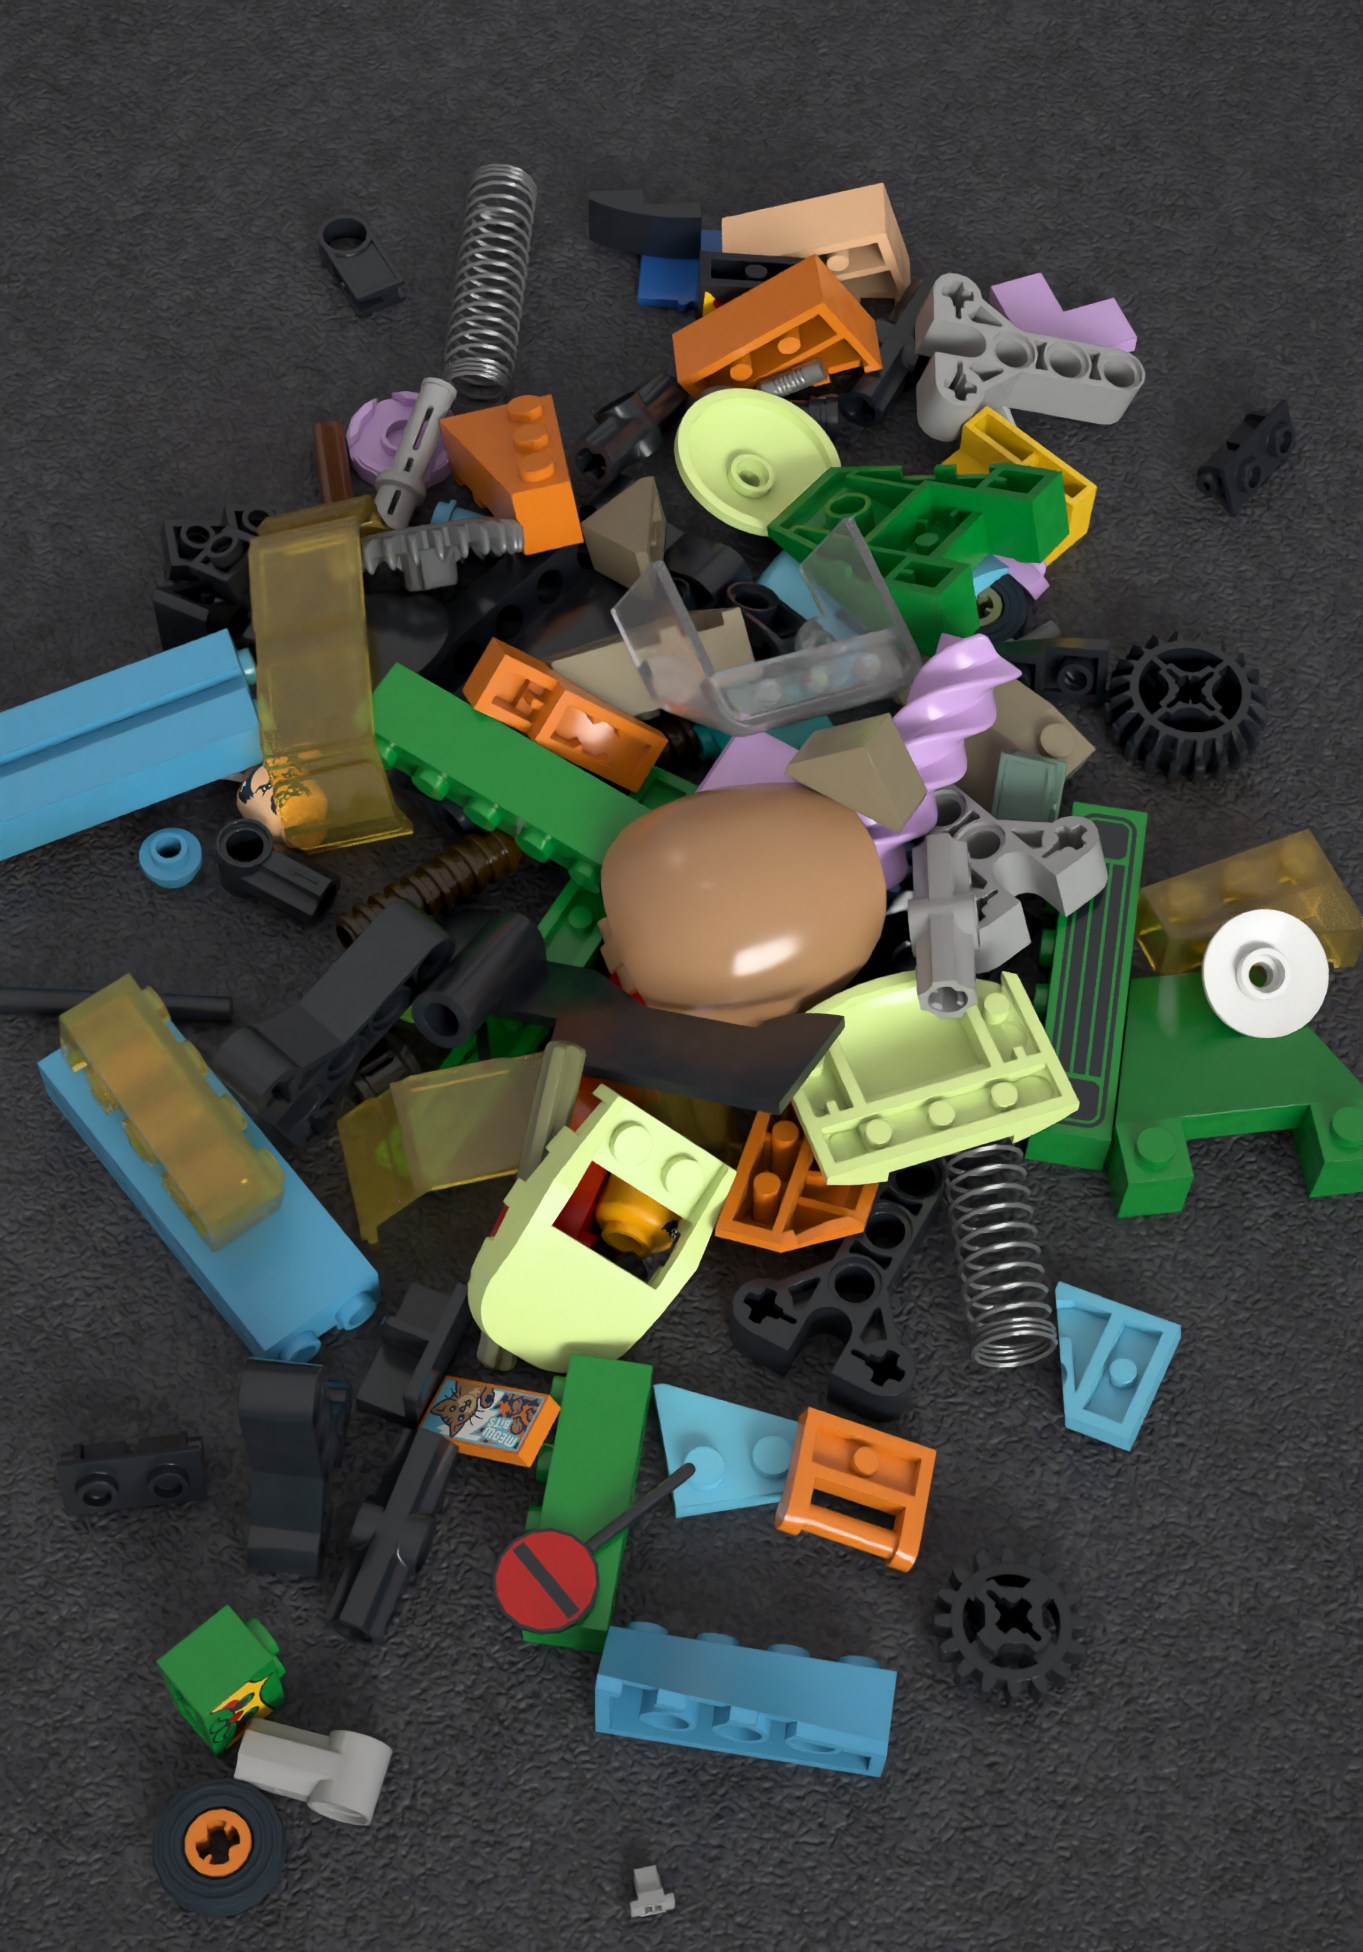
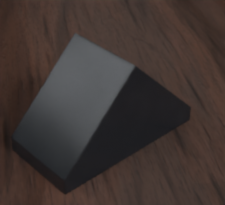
[152,580,248,651]

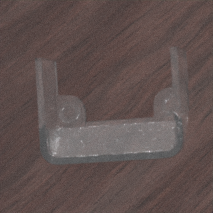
[610,517,922,737]

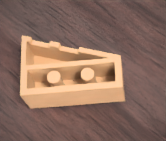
[722,183,911,306]

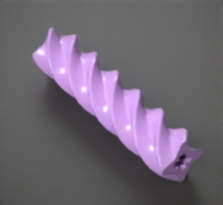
[855,633,1022,891]

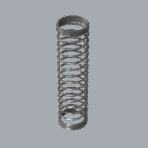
[440,163,537,415]
[939,1141,1058,1368]

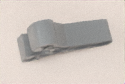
[915,273,1145,442]
[909,784,1108,973]

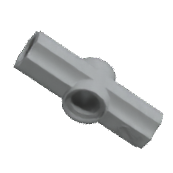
[908,833,981,1019]

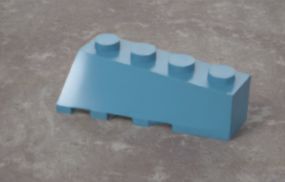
[595,1622,897,1777]

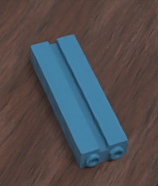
[0,628,278,861]
[37,993,382,1363]

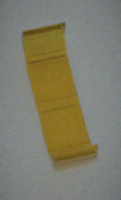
[248,494,414,855]
[337,1050,742,1254]

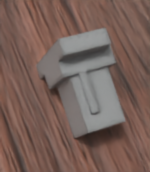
[630,1865,675,1917]

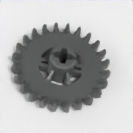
[327,517,525,592]

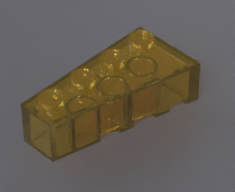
[59,973,286,1253]

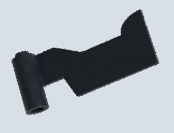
[412,911,845,1115]

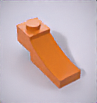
[462,637,668,793]

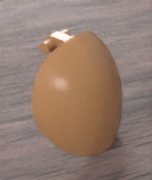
[597,782,886,1028]

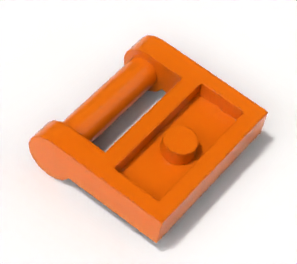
[774,1407,937,1573]

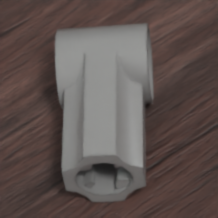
[234,1717,392,1825]

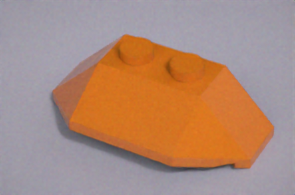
[715,1101,880,1253]

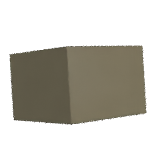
[580,476,666,599]
[784,713,928,834]

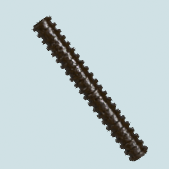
[335,709,699,950]

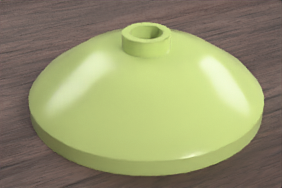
[674,388,841,537]

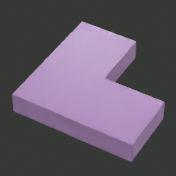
[988,272,1137,352]

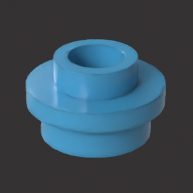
[139,828,203,888]

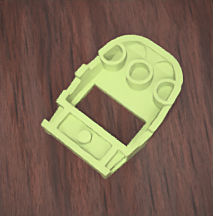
[468,1083,737,1373]

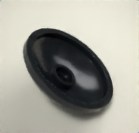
[280,590,454,718]

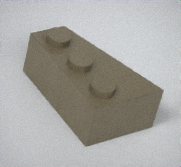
[538,607,759,721]

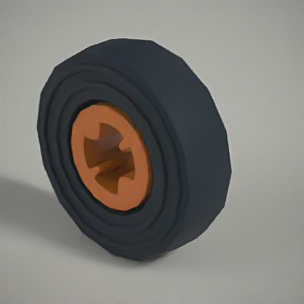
[153,1778,287,1917]

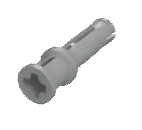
[358,377,457,537]

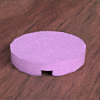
[346,391,453,489]

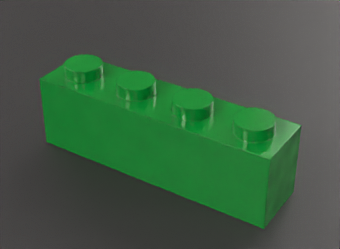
[522,1353,653,1653]

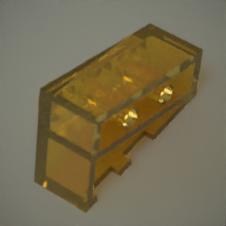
[1134,829,1363,976]

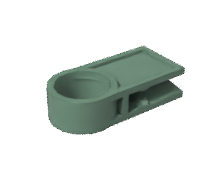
[991,749,1068,823]

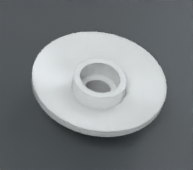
[1201,909,1329,1038]

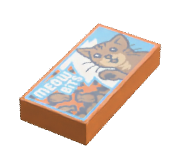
[418,1376,561,1468]

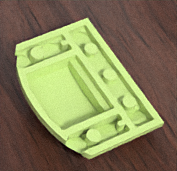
[791,970,1080,1185]

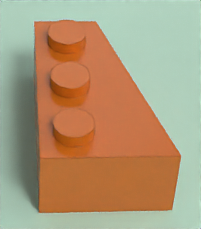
[672,254,883,399]
[438,394,584,555]

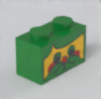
[156,1604,286,1759]

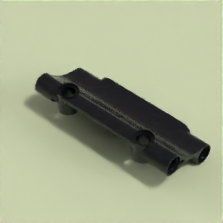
[327,474,752,845]

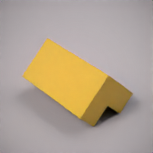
[940,405,1097,567]

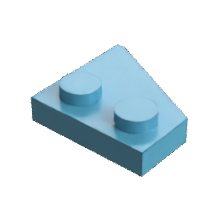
[1055,1281,1181,1452]
[653,1383,798,1518]

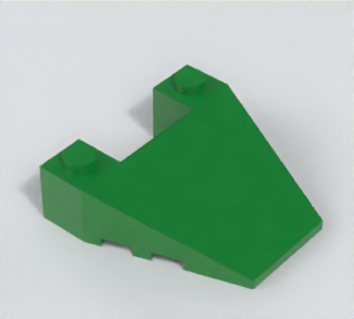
[767,463,1070,657]
[1105,967,1363,1218]

